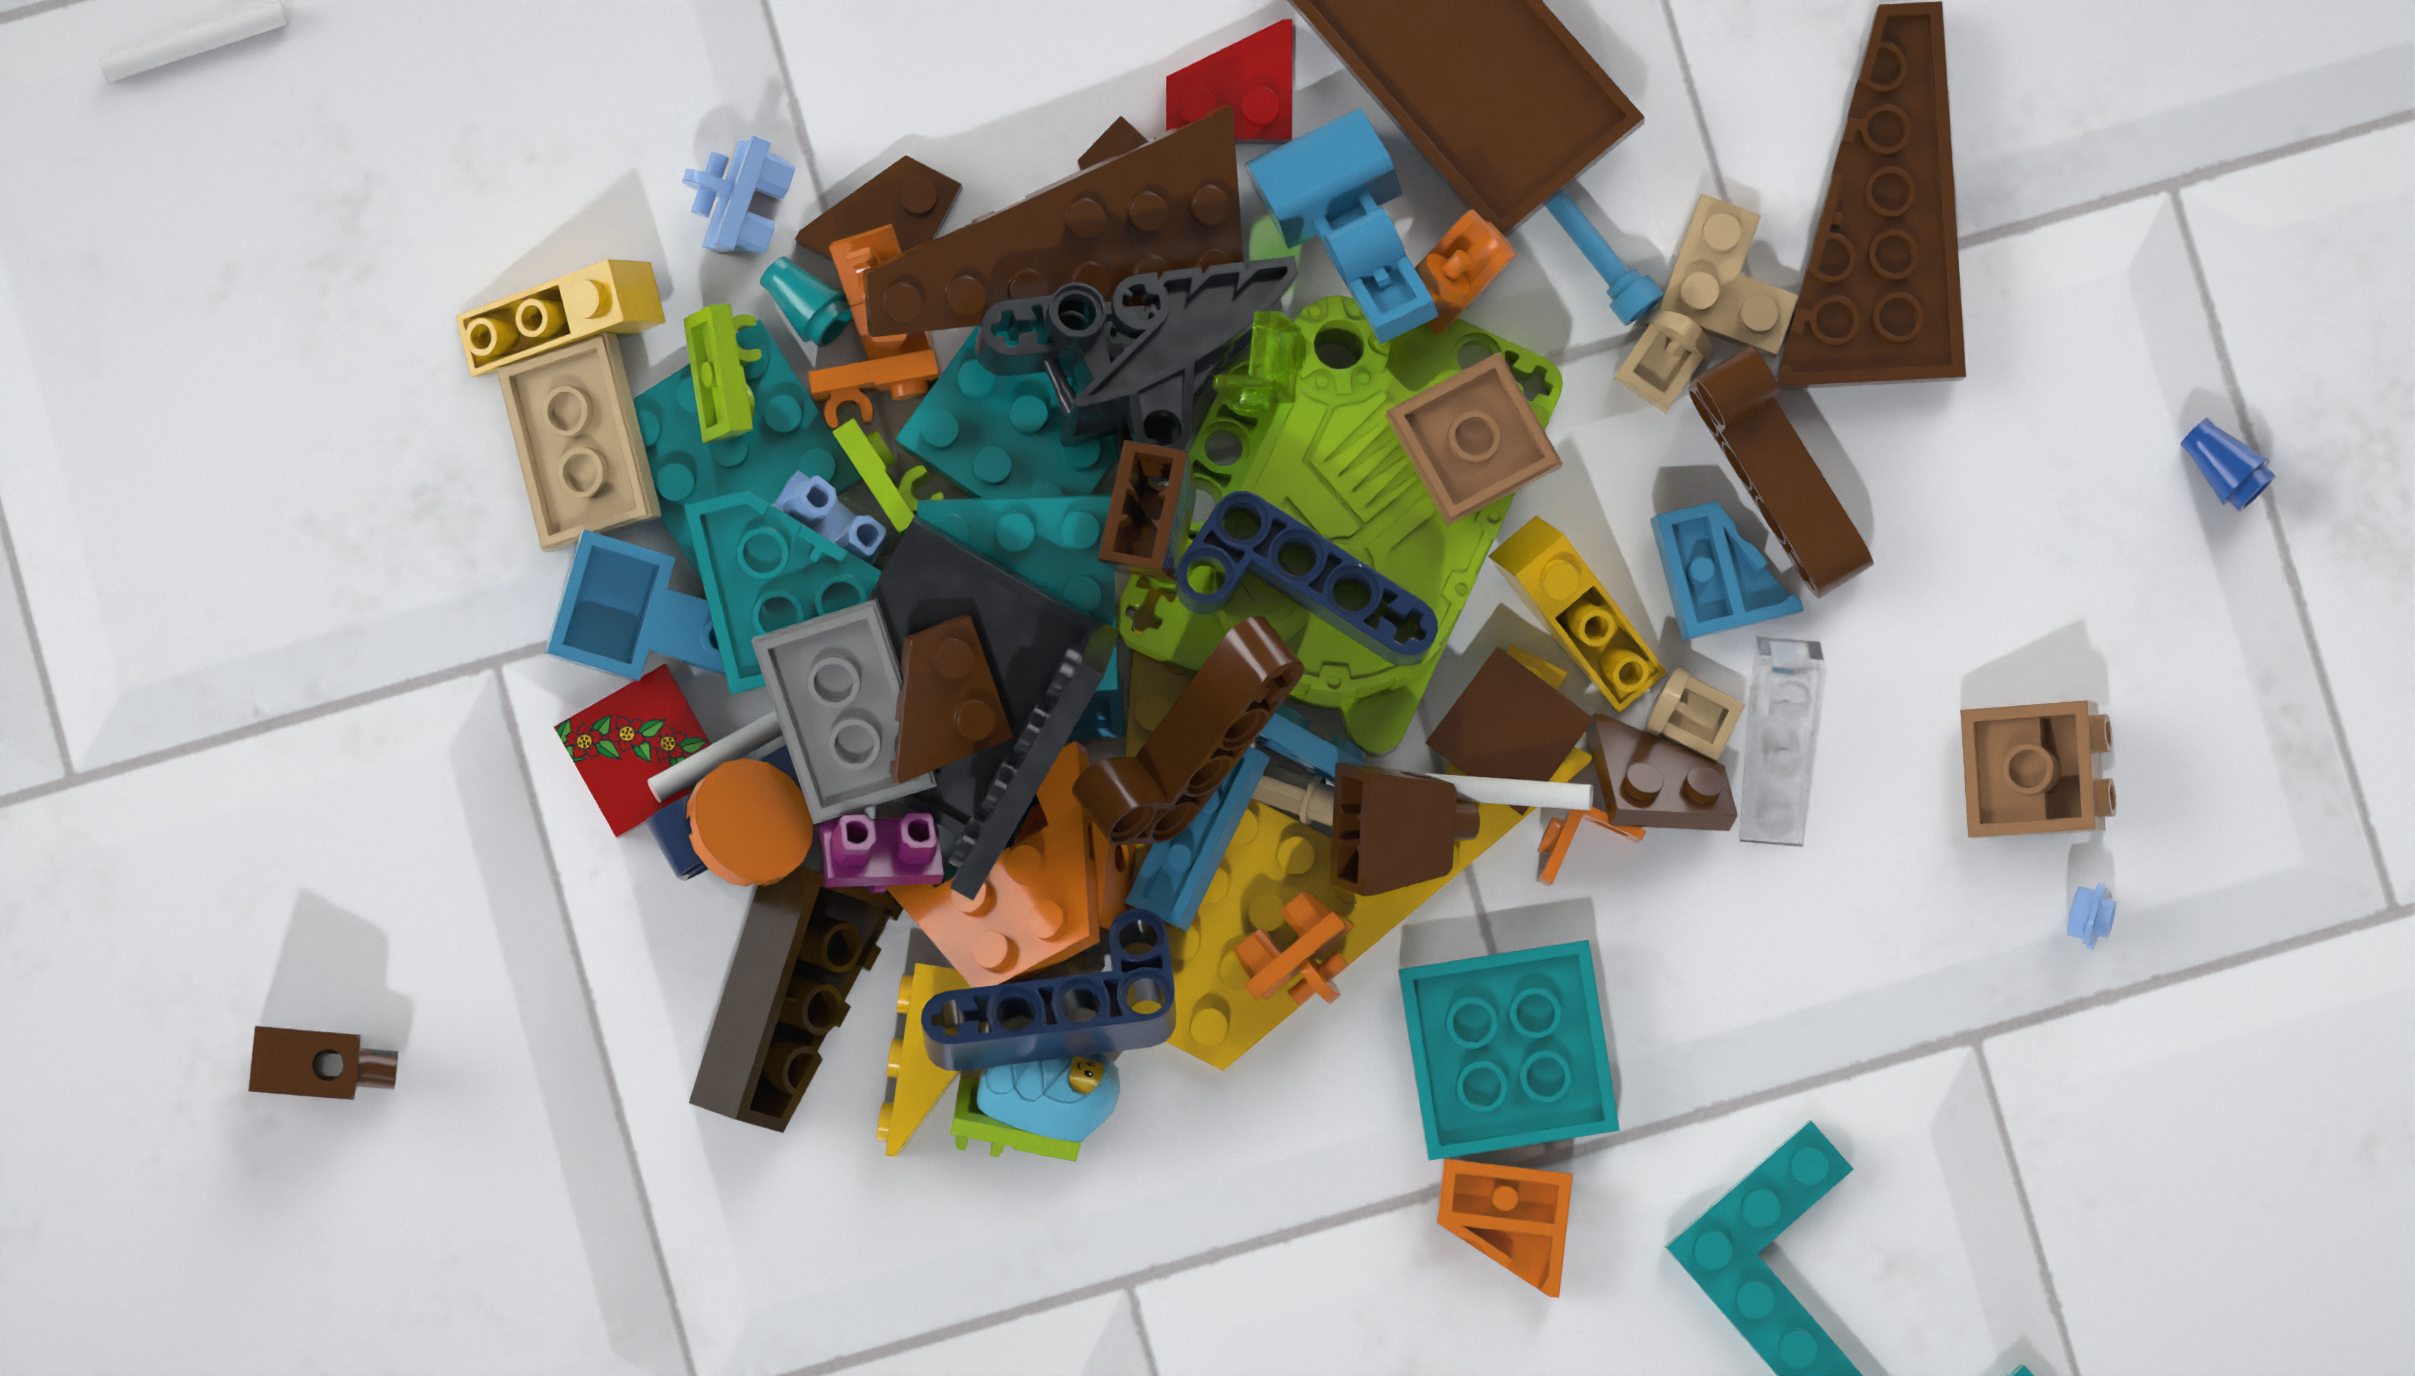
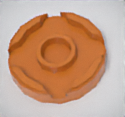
[686,758,813,887]

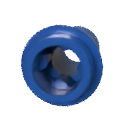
[2180,418,2276,512]

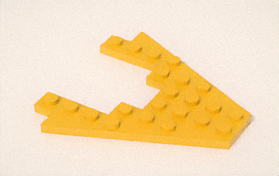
[1124,579,1592,1071]

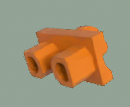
[1414,209,1517,336]
[1234,891,1356,1006]

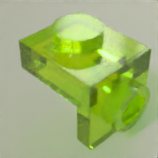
[1213,311,1306,413]

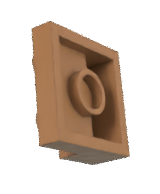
[1960,700,2117,838]

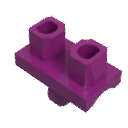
[819,813,944,894]

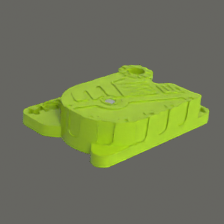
[1116,295,1563,758]

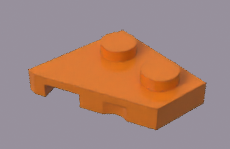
[1436,1158,1573,1298]

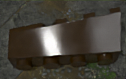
[689,866,904,1133]

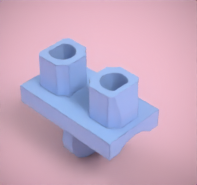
[682,136,795,254]
[773,470,889,565]

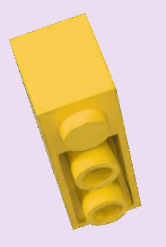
[456,259,666,377]
[1488,515,1667,713]
[876,963,987,1157]

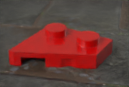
[1166,19,1292,144]

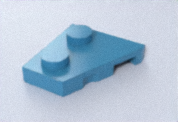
[1650,501,1804,642]

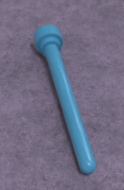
[1545,190,1665,326]

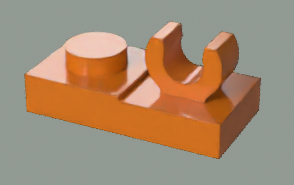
[829,224,933,360]
[808,349,940,431]

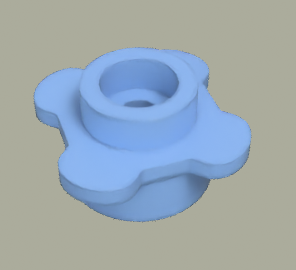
[2067,882,2117,949]

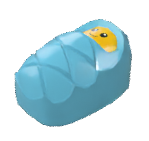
[976,1053,1120,1142]

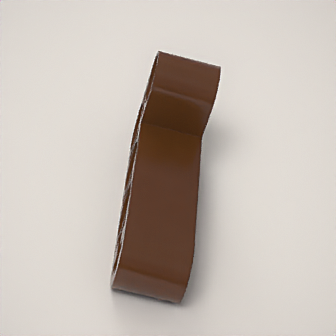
[1688,346,1874,598]
[1072,615,1304,845]

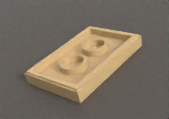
[496,332,662,552]

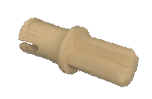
[1252,764,1334,827]

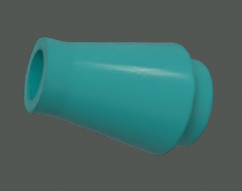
[760,256,853,348]

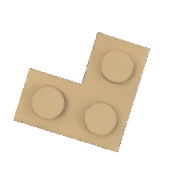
[1658,194,1799,359]

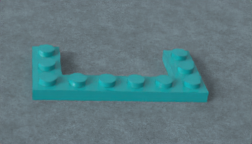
[1664,1120,2034,1376]

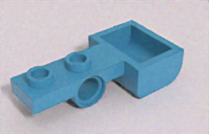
[1245,108,1438,344]
[544,529,725,681]

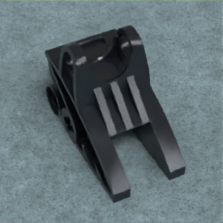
[975,256,1298,485]

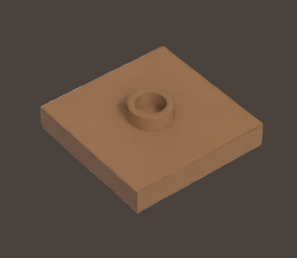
[1384,351,1563,528]

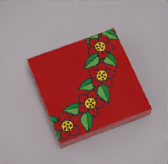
[554,664,712,839]

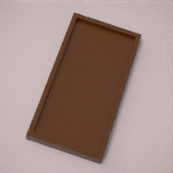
[1287,0,1645,238]

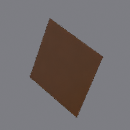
[1425,646,1595,816]

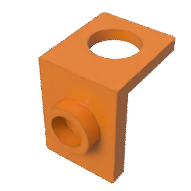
[1537,807,1646,886]

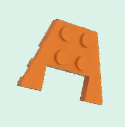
[887,741,1100,988]

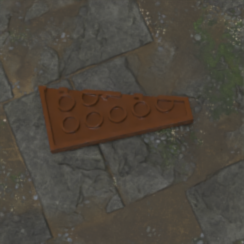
[1776,1,1966,390]
[862,104,1244,337]

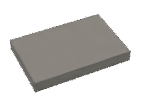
[751,598,939,824]

